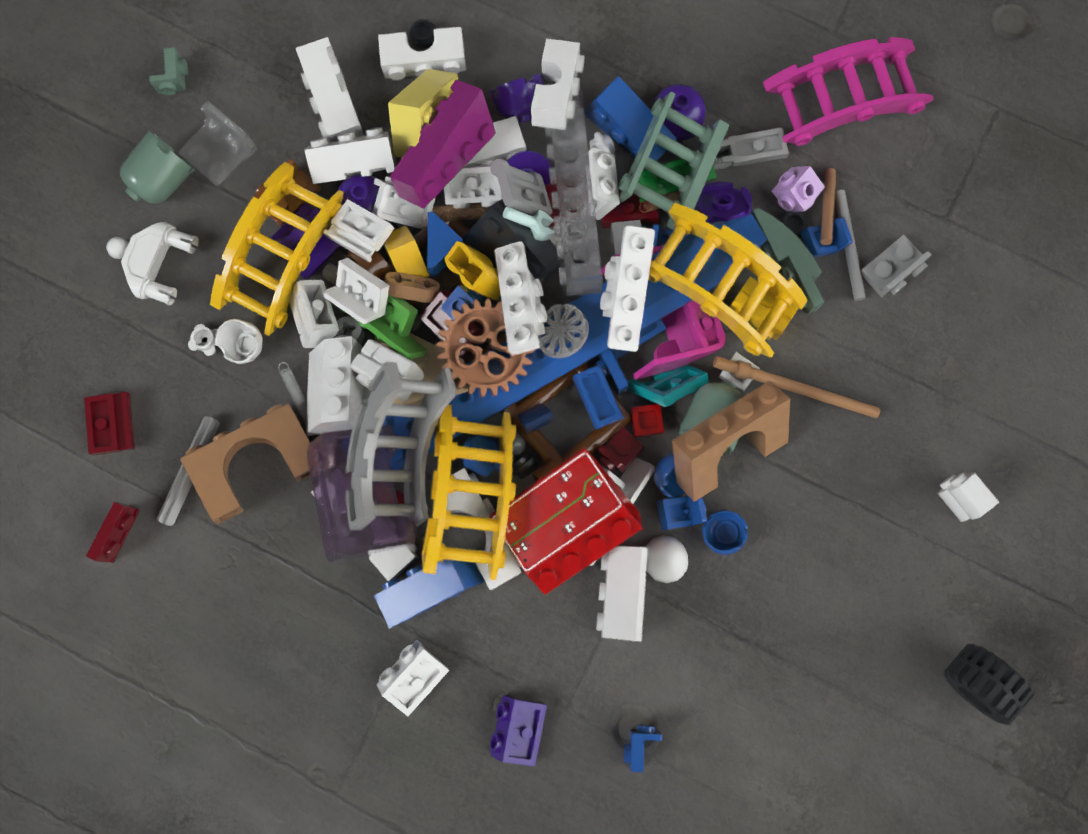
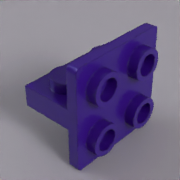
[271,204,342,280]

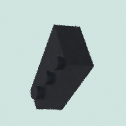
[462,199,567,283]

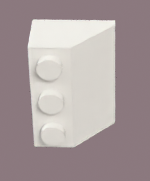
[305,336,364,436]
[596,546,648,642]

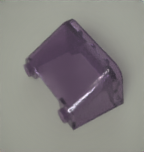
[307,425,416,562]

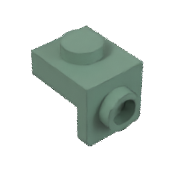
[149,47,188,95]

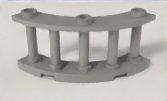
[346,362,456,530]

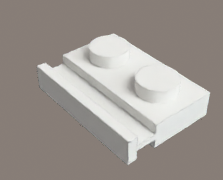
[323,199,394,262]

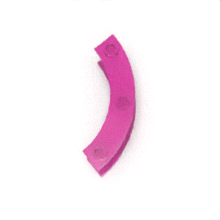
[763,37,934,146]

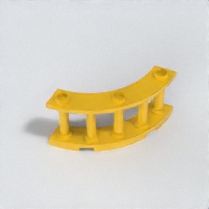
[210,162,344,336]
[648,202,808,358]
[422,404,516,580]

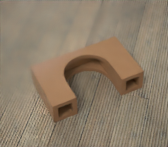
[672,380,790,502]
[180,403,323,525]

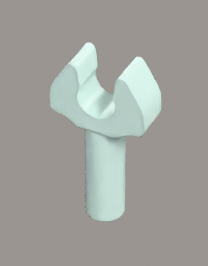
[503,207,555,241]

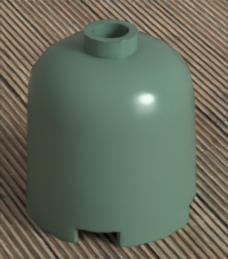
[120,130,195,204]
[679,380,744,455]

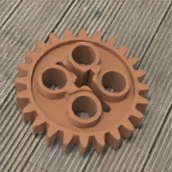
[436,299,534,397]

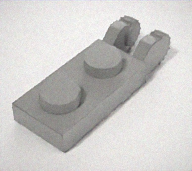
[713,127,789,170]

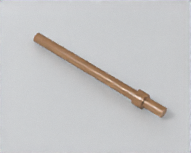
[713,356,880,418]

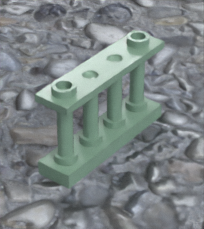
[618,92,729,230]

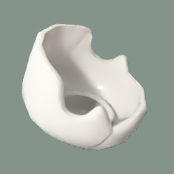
[215,318,262,364]
[646,535,688,583]

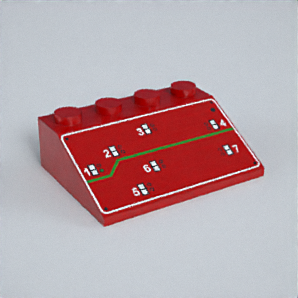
[489,447,643,595]

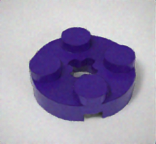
[694,182,752,224]

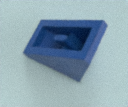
[427,212,463,277]

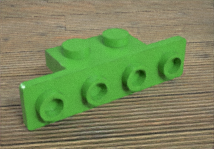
[339,295,428,360]

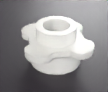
[590,132,615,154]
[188,324,217,356]

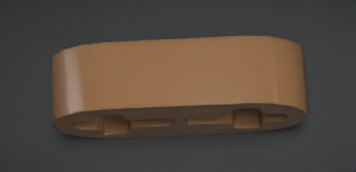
[384,272,440,303]

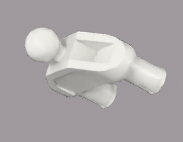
[106,222,199,305]

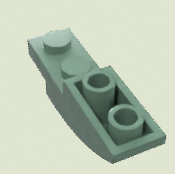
[751,208,825,314]

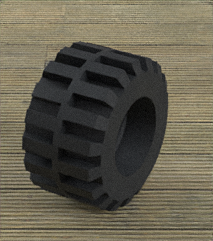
[944,643,1034,725]

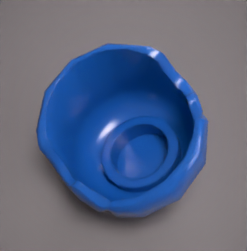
[654,452,685,498]
[702,510,749,555]

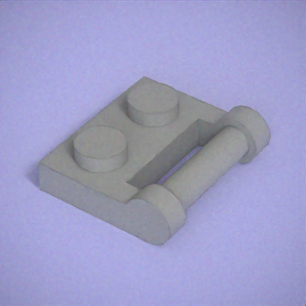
[490,158,553,216]

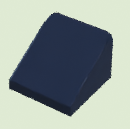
[518,403,553,434]

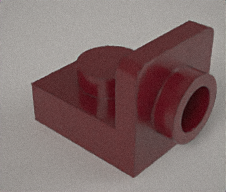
[597,428,645,474]

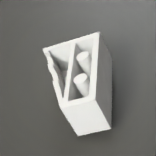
[295,37,364,142]
[304,127,397,184]

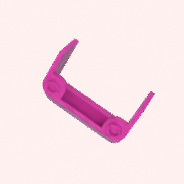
[598,245,726,380]

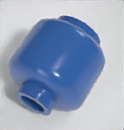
[461,435,500,477]

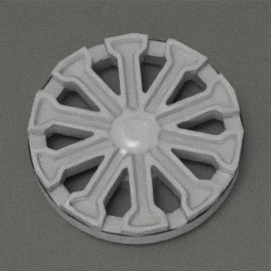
[538,304,589,358]

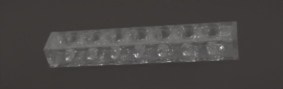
[545,83,603,296]

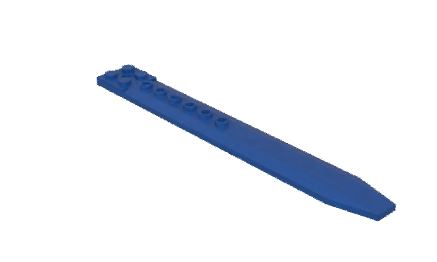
[338,214,767,486]

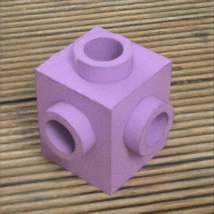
[772,166,825,212]

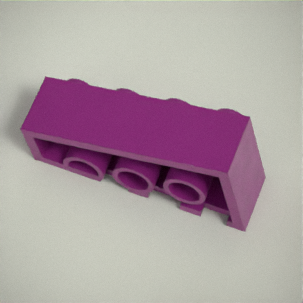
[390,79,496,209]

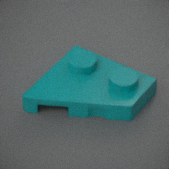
[628,365,709,407]

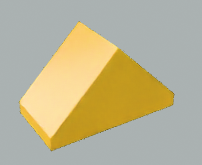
[383,225,429,277]

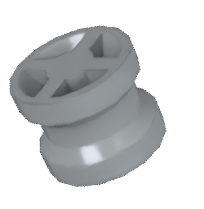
[335,316,365,345]

